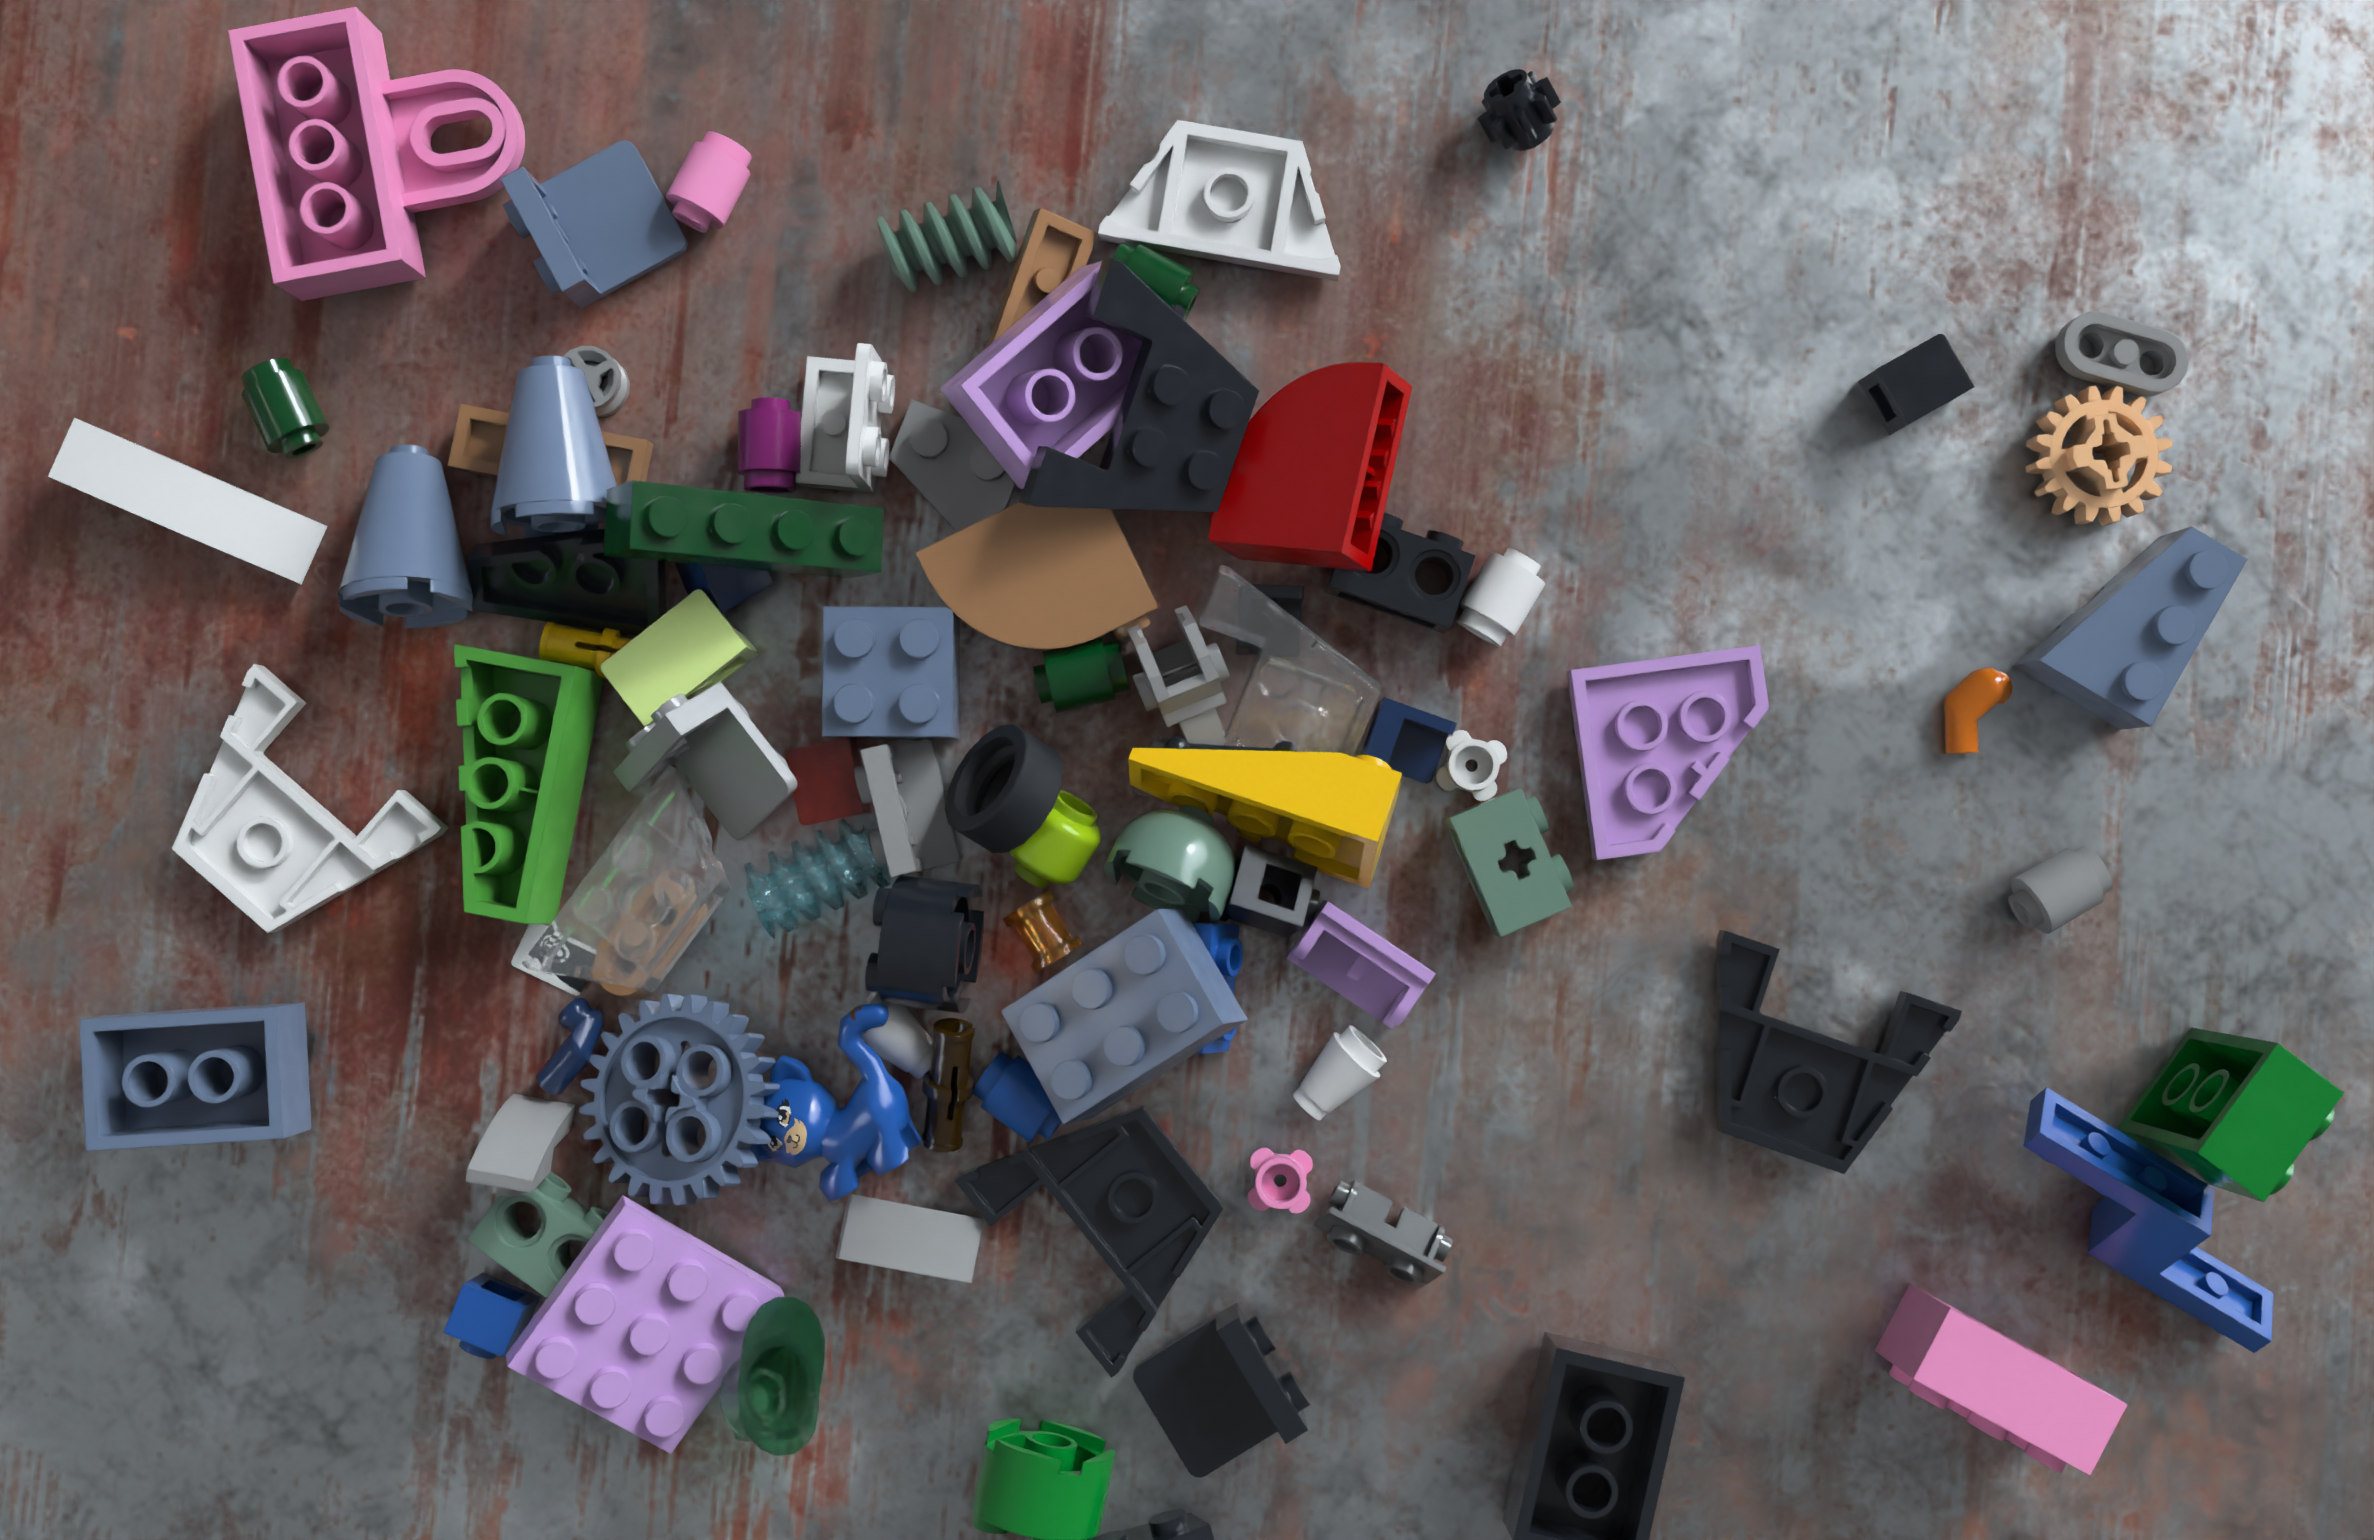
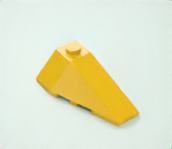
[1128,748,1402,889]

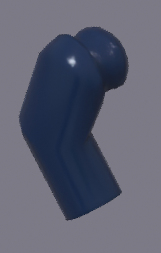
[536,997,605,1095]

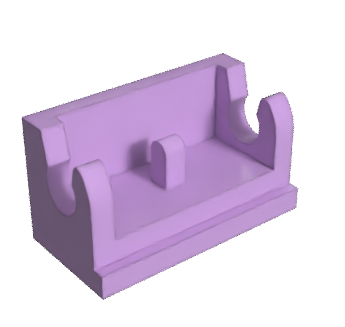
[1286,900,1436,1029]

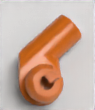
[1944,667,2013,754]

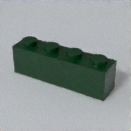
[604,480,884,578]

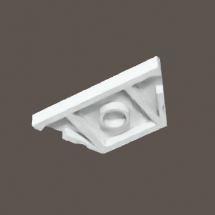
[1098,120,1340,281]

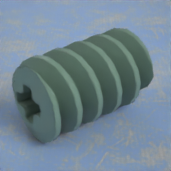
[876,180,1017,293]

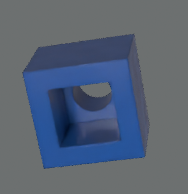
[443,1273,540,1359]

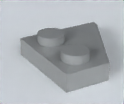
[889,399,1017,532]

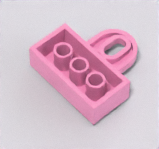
[228,7,525,301]

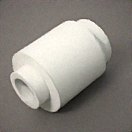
[1457,548,1546,647]

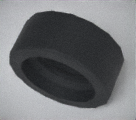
[945,724,1064,853]

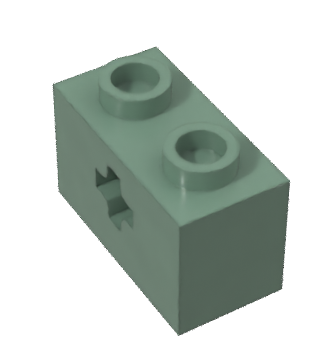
[1443,788,1574,937]

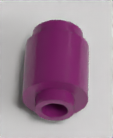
[737,398,802,493]

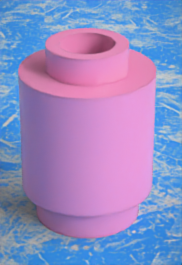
[666,131,752,233]

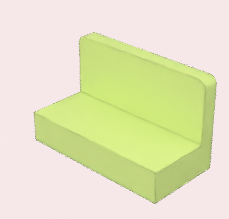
[601,589,760,727]

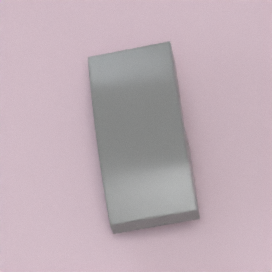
[466,1093,576,1197]
[835,1193,984,1283]

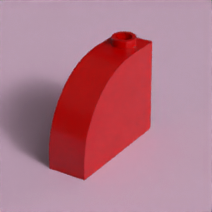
[1208,362,1412,571]

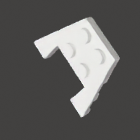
[172,664,449,933]

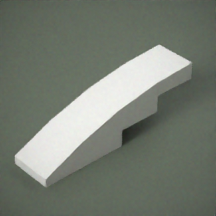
[48,418,327,584]

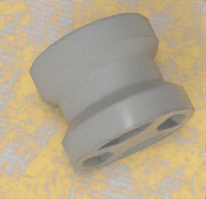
[563,346,630,418]

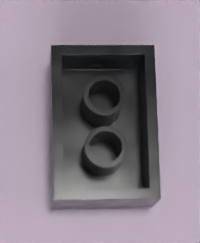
[1503,1332,1685,1540]

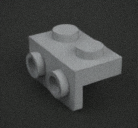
[854,739,960,877]

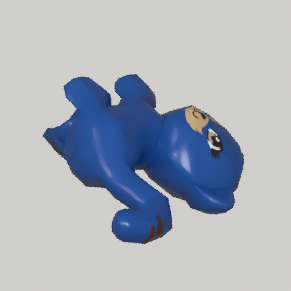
[749,1003,923,1202]

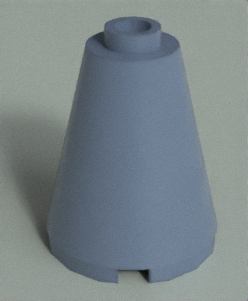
[490,356,617,538]
[338,445,474,629]

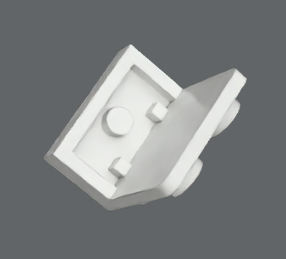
[795,343,895,493]

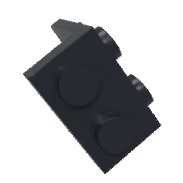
[1133,1303,1311,1478]

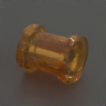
[1003,891,1084,974]

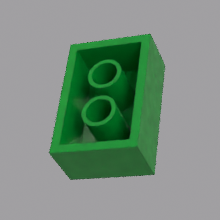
[2117,1027,2345,1202]

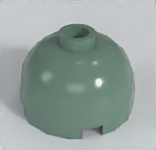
[1103,805,1236,923]

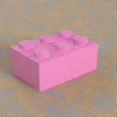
[1874,1284,2128,1475]

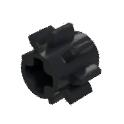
[1477,69,1561,151]

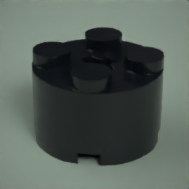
[865,876,984,1013]

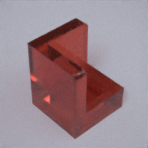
[785,737,871,826]

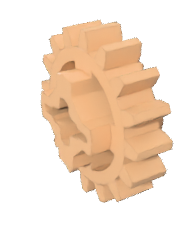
[2025,385,2173,526]

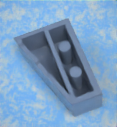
[2013,526,2248,730]

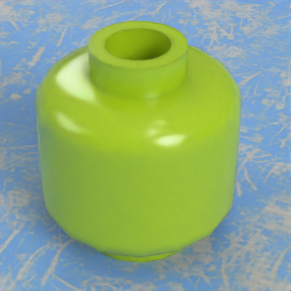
[1010,790,1101,888]

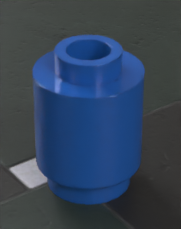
[973,1051,1062,1143]

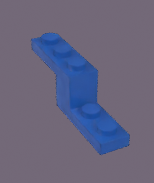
[2023,1087,2274,1353]

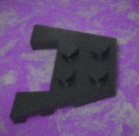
[1019,258,1260,512]
[1716,930,1962,1174]
[955,1105,1224,1378]

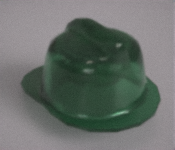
[719,1297,825,1456]

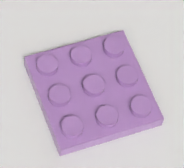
[506,1195,785,1454]

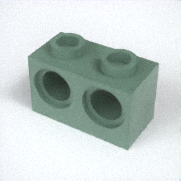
[467,1172,609,1298]

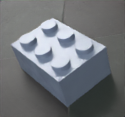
[1001,909,1248,1125]
[79,1002,312,1151]

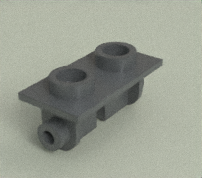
[1314,1180,1453,1285]

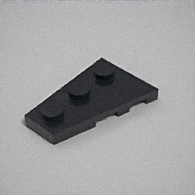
[467,529,667,636]

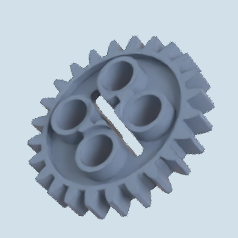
[579,994,780,1205]

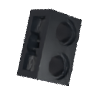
[1325,512,1476,634]

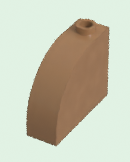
[915,502,1159,649]

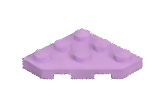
[1567,645,1769,860]

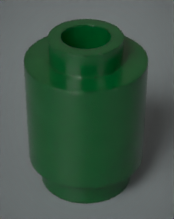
[1112,242,1200,320]
[241,358,330,459]
[1033,638,1130,713]

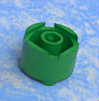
[972,1418,1116,1540]

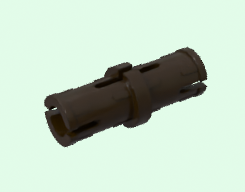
[921,1018,975,1153]

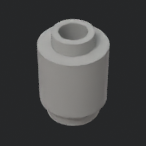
[2009,846,2113,934]

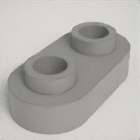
[2055,311,2189,397]

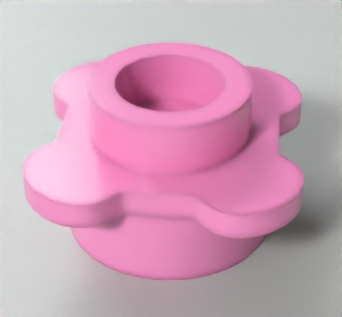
[1247,1147,1313,1214]

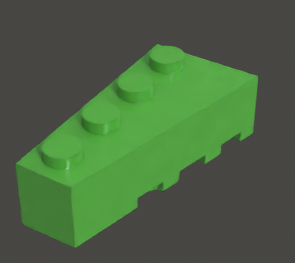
[454,644,604,924]

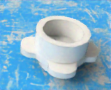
[1436,730,1507,801]

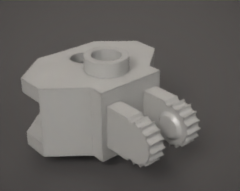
[1127,605,1230,745]

